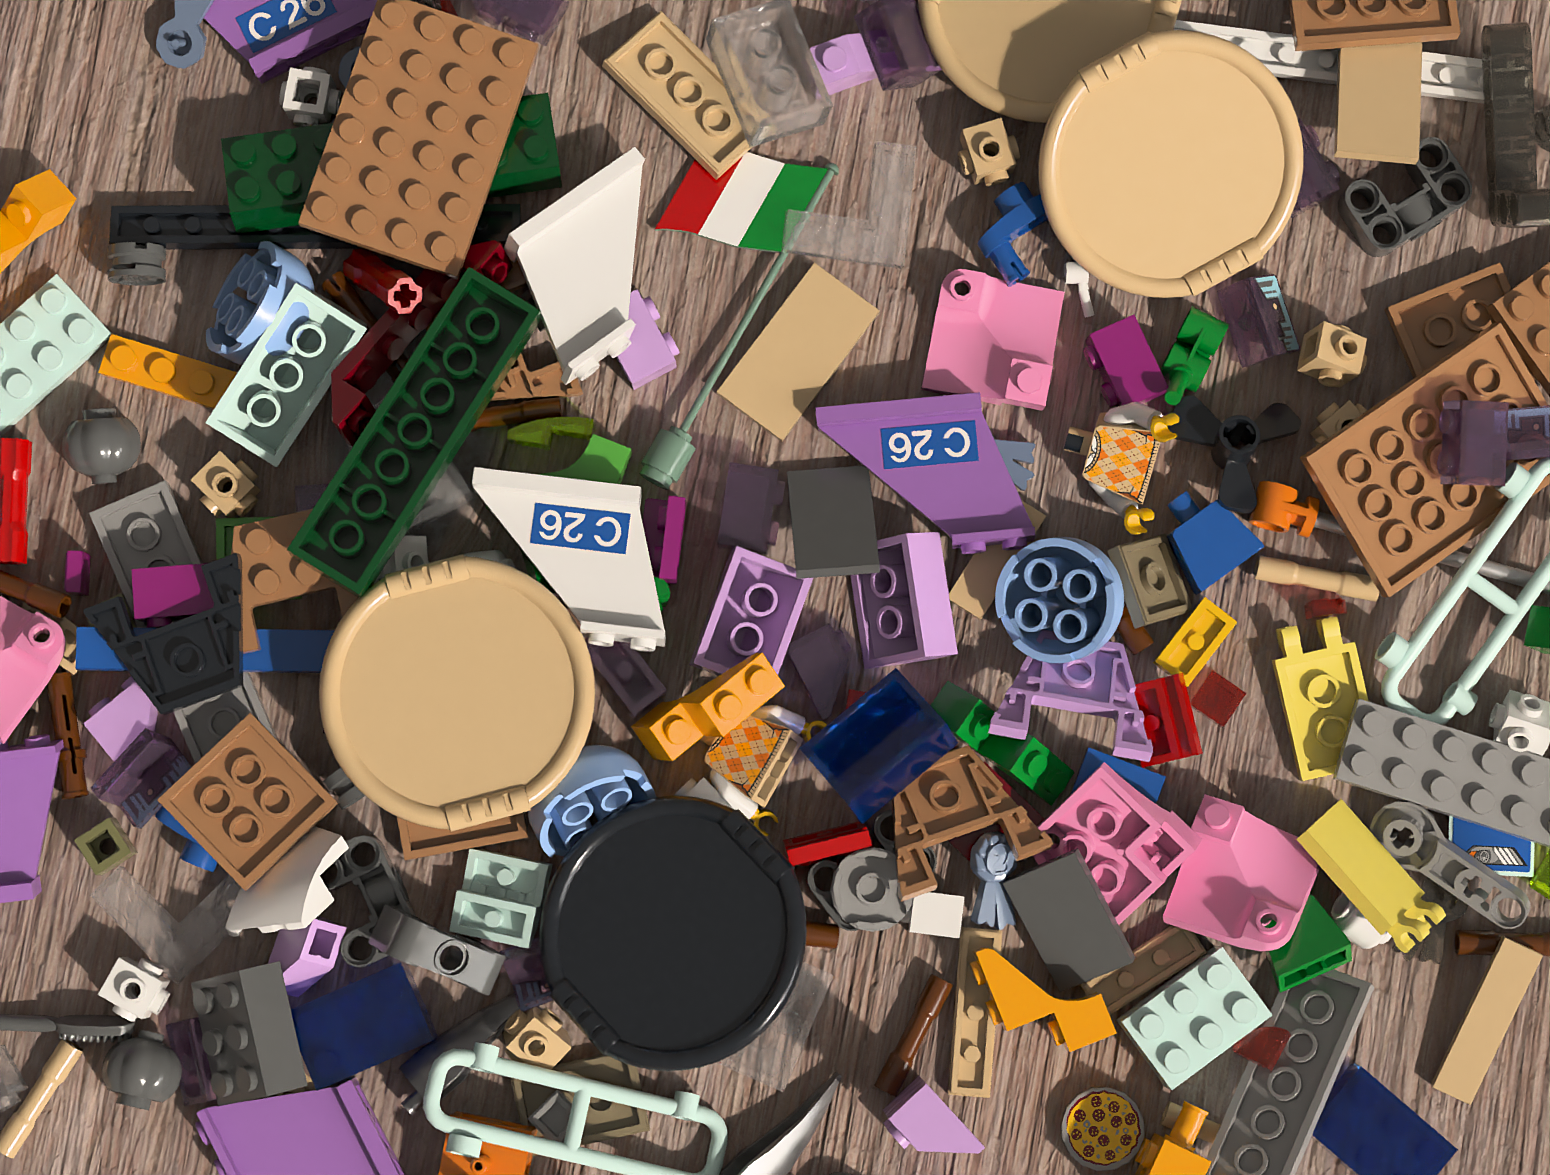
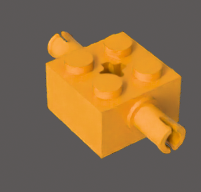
[1135,1101,1211,1175]

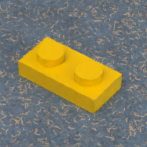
[1153,597,1237,687]

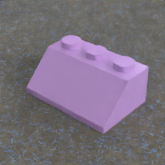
[850,532,958,669]
[689,546,813,676]
[883,1076,985,1154]

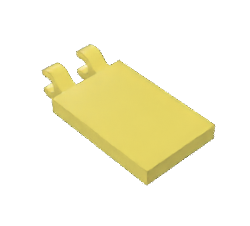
[1272,616,1369,781]
[1296,799,1446,953]

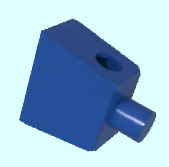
[1167,491,1265,595]

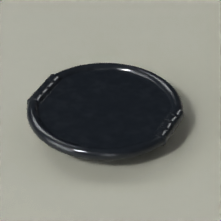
[539,796,807,1071]

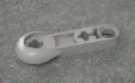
[1370,801,1530,929]

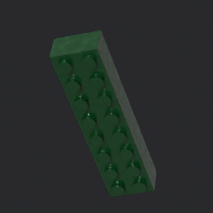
[221,92,562,234]
[287,267,541,598]

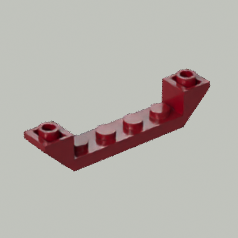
[331,240,513,447]

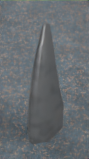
[399,981,548,1115]
[719,1072,842,1175]

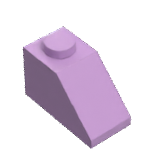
[807,31,897,98]

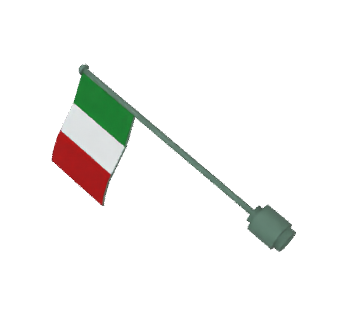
[639,152,839,490]

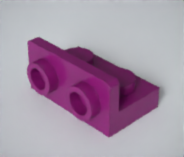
[642,496,686,584]

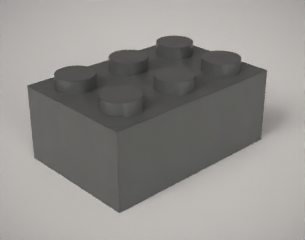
[191,961,308,1106]

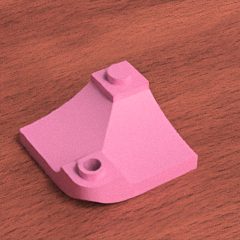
[921,269,1065,411]
[0,596,66,744]
[1033,762,1202,925]
[1163,794,1320,951]

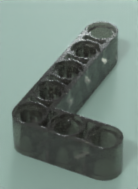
[1481,22,1550,228]

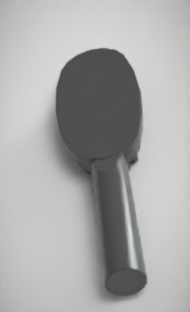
[0,1014,135,1043]

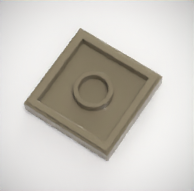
[1107,534,1193,629]

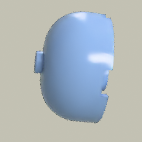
[206,241,315,365]
[995,537,1124,663]
[528,745,656,858]

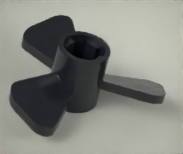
[1167,395,1302,513]

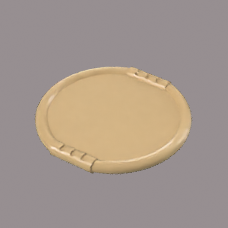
[916,0,1182,123]
[1039,30,1303,298]
[319,554,595,832]

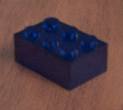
[799,668,958,824]
[291,962,438,1091]
[1311,1063,1458,1175]

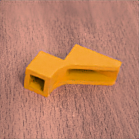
[0,169,77,273]
[631,653,785,761]
[969,947,1116,1052]

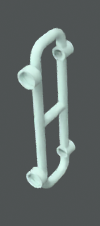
[1375,456,1550,725]
[423,1042,728,1175]

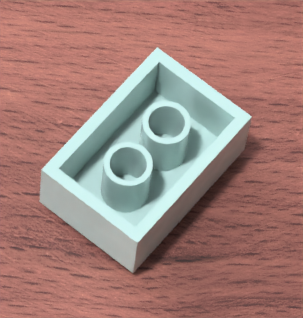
[1116,946,1273,1090]

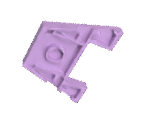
[988,629,1153,762]

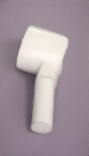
[1064,262,1094,318]

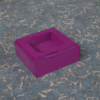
[64,551,91,596]

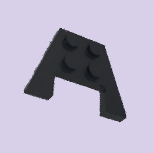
[83,553,243,715]

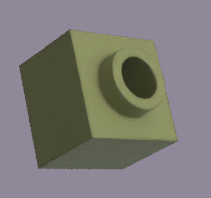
[74,817,138,875]

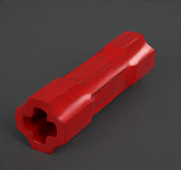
[343,249,422,314]
[0,438,32,565]

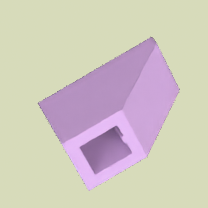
[616,289,680,390]
[83,676,158,764]
[268,916,347,997]

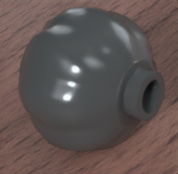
[62,408,141,484]
[102,1030,182,1111]

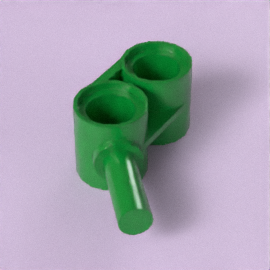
[1160,306,1229,405]

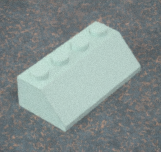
[205,282,367,467]

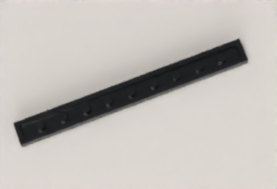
[109,204,521,250]

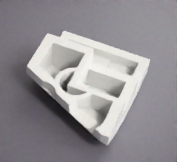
[225,826,349,937]

